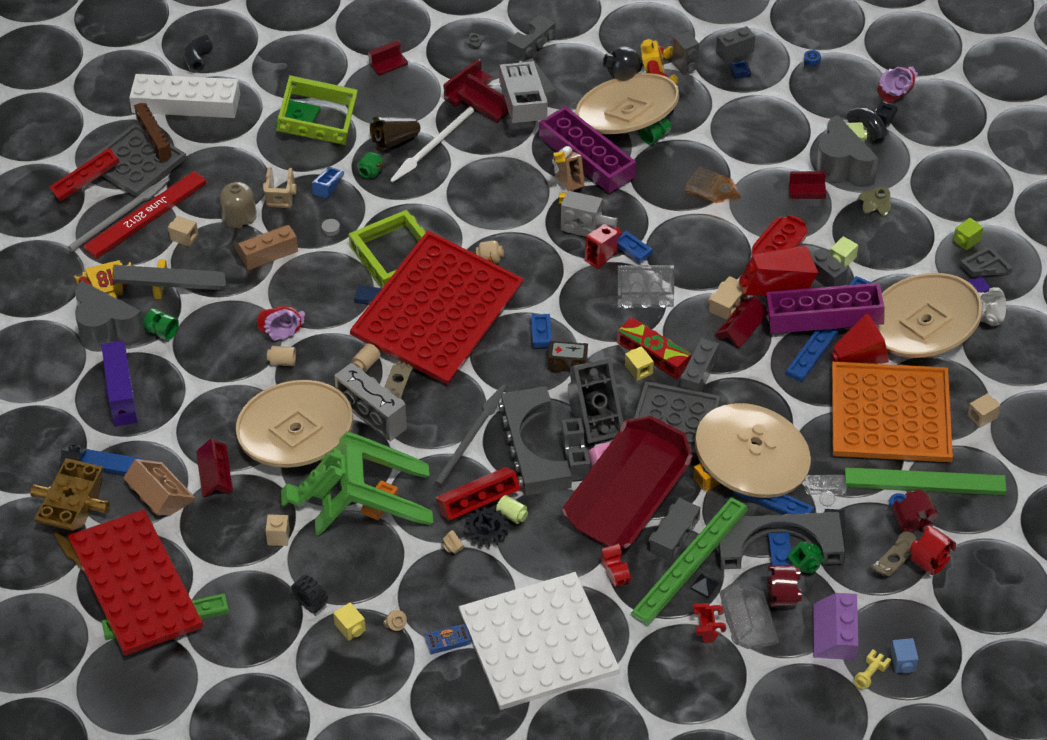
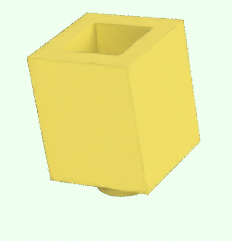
[625,346,654,381]
[333,602,366,641]

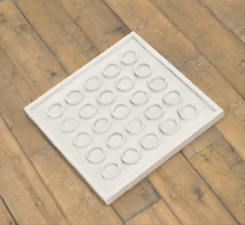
[459,572,620,710]

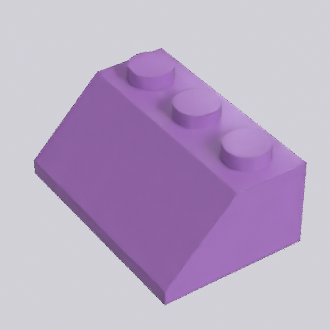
[813,593,858,660]

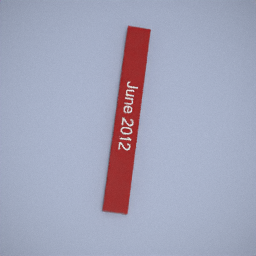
[84,171,207,259]

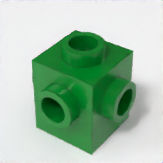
[787,542,825,574]

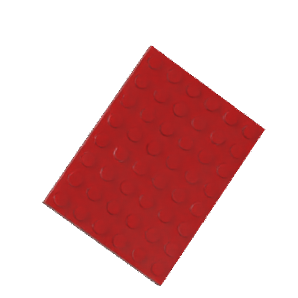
[350,230,524,385]

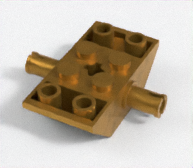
[30,458,110,530]

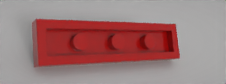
[50,148,120,202]

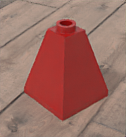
[831,313,889,364]

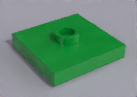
[275,100,321,127]

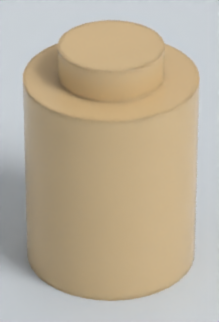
[352,343,381,372]
[267,346,296,366]

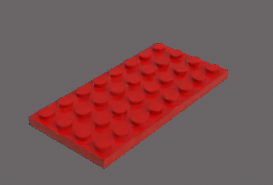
[68,509,203,656]

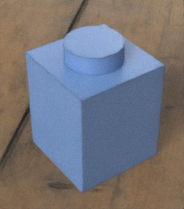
[890,638,919,673]

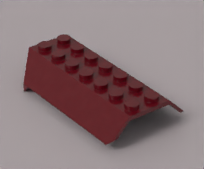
[562,416,692,548]

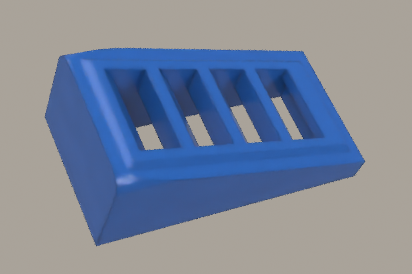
[312,167,344,198]

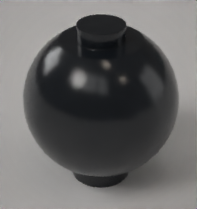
[603,46,642,81]

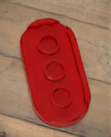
[752,216,807,255]

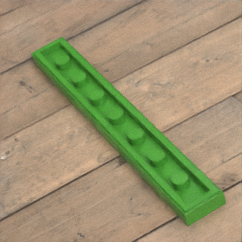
[845,467,1006,495]
[631,497,748,626]

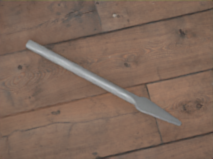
[68,178,170,252]

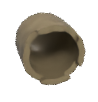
[219,182,257,228]

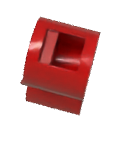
[600,544,631,587]

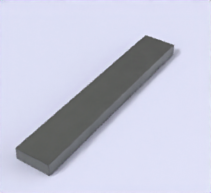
[113,265,226,290]

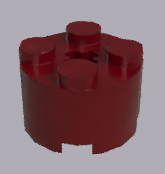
[891,490,939,533]
[767,564,802,607]

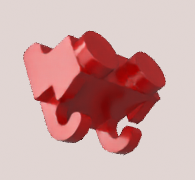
[693,603,726,644]

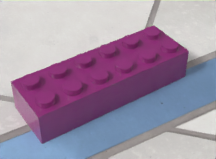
[539,106,636,193]
[767,283,885,333]

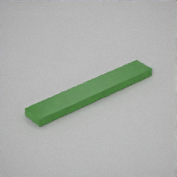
[102,593,229,640]

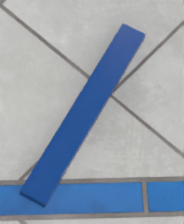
[785,276,872,382]

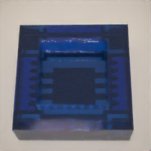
[730,61,751,79]

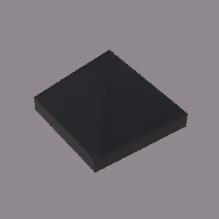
[691,573,719,598]

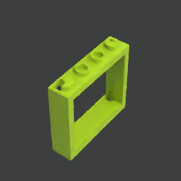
[276,75,358,145]
[349,210,425,288]

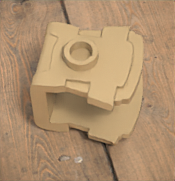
[263,167,296,208]

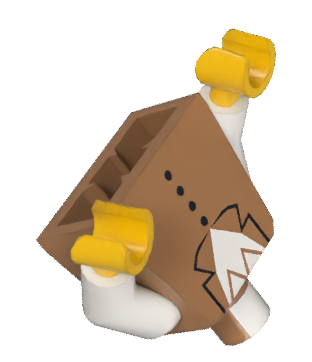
[552,146,585,203]

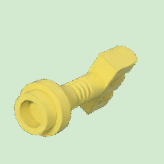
[854,650,892,689]

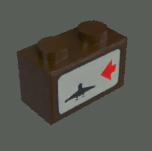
[548,340,588,372]

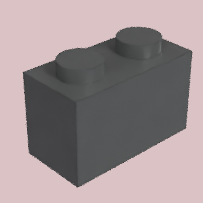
[716,26,755,62]
[672,32,699,75]
[811,249,848,287]

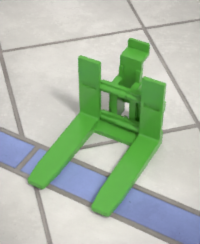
[281,431,433,536]

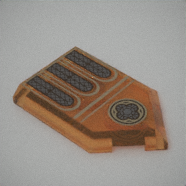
[684,167,741,203]

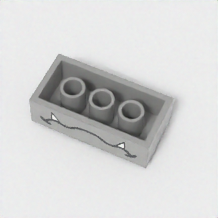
[334,363,407,442]

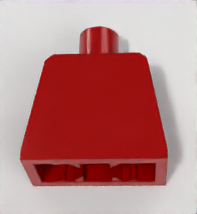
[585,225,622,269]

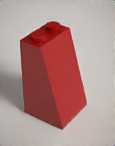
[739,246,818,296]

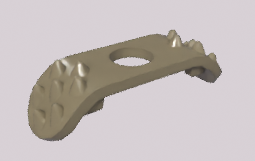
[384,361,413,398]
[870,532,917,576]

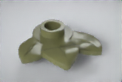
[858,187,892,217]

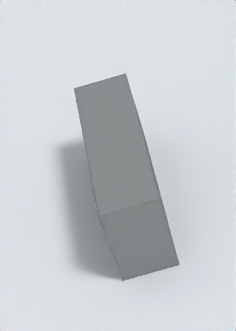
[499,61,548,123]

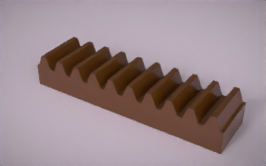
[134,103,172,162]

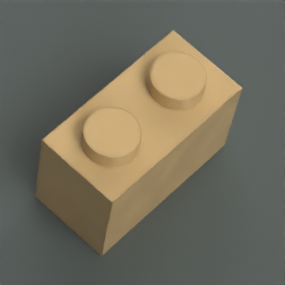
[708,276,748,320]

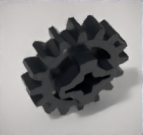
[465,507,509,548]

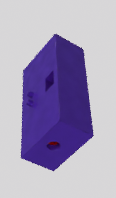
[101,340,138,427]

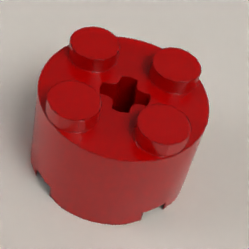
[909,526,956,575]

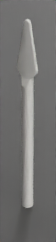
[390,107,474,182]

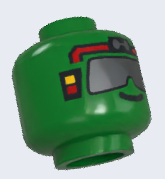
[357,152,384,179]

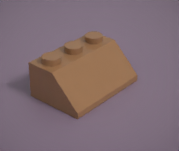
[233,225,298,270]
[123,459,195,516]

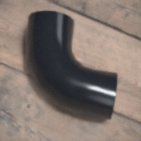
[183,34,213,73]
[847,108,888,141]

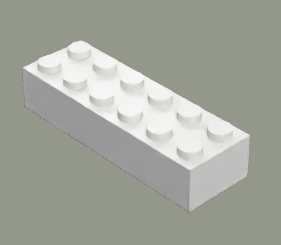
[129,74,240,118]

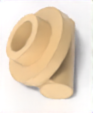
[442,530,464,554]
[383,610,407,631]

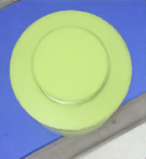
[496,495,528,524]

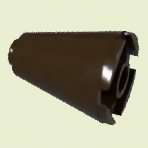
[370,116,421,151]

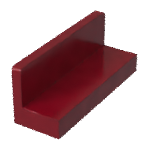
[443,59,492,107]
[457,74,508,124]
[715,296,768,348]
[196,438,233,497]

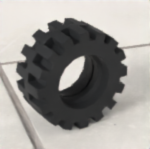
[291,574,329,613]

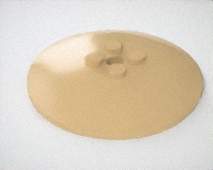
[576,73,679,134]
[876,273,983,358]
[236,380,353,467]
[695,403,811,498]

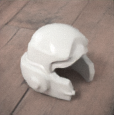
[979,288,1006,326]

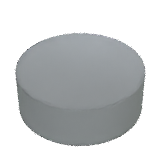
[322,219,340,236]

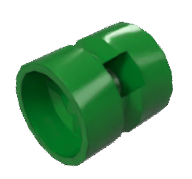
[638,116,671,145]
[143,308,179,341]

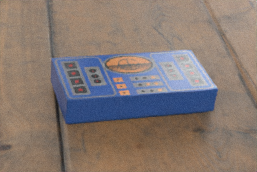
[425,624,471,654]

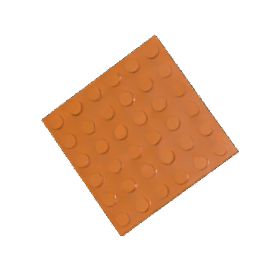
[832,362,953,462]

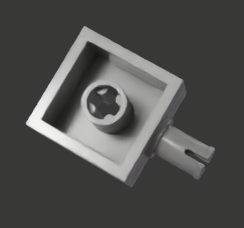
[561,191,618,237]

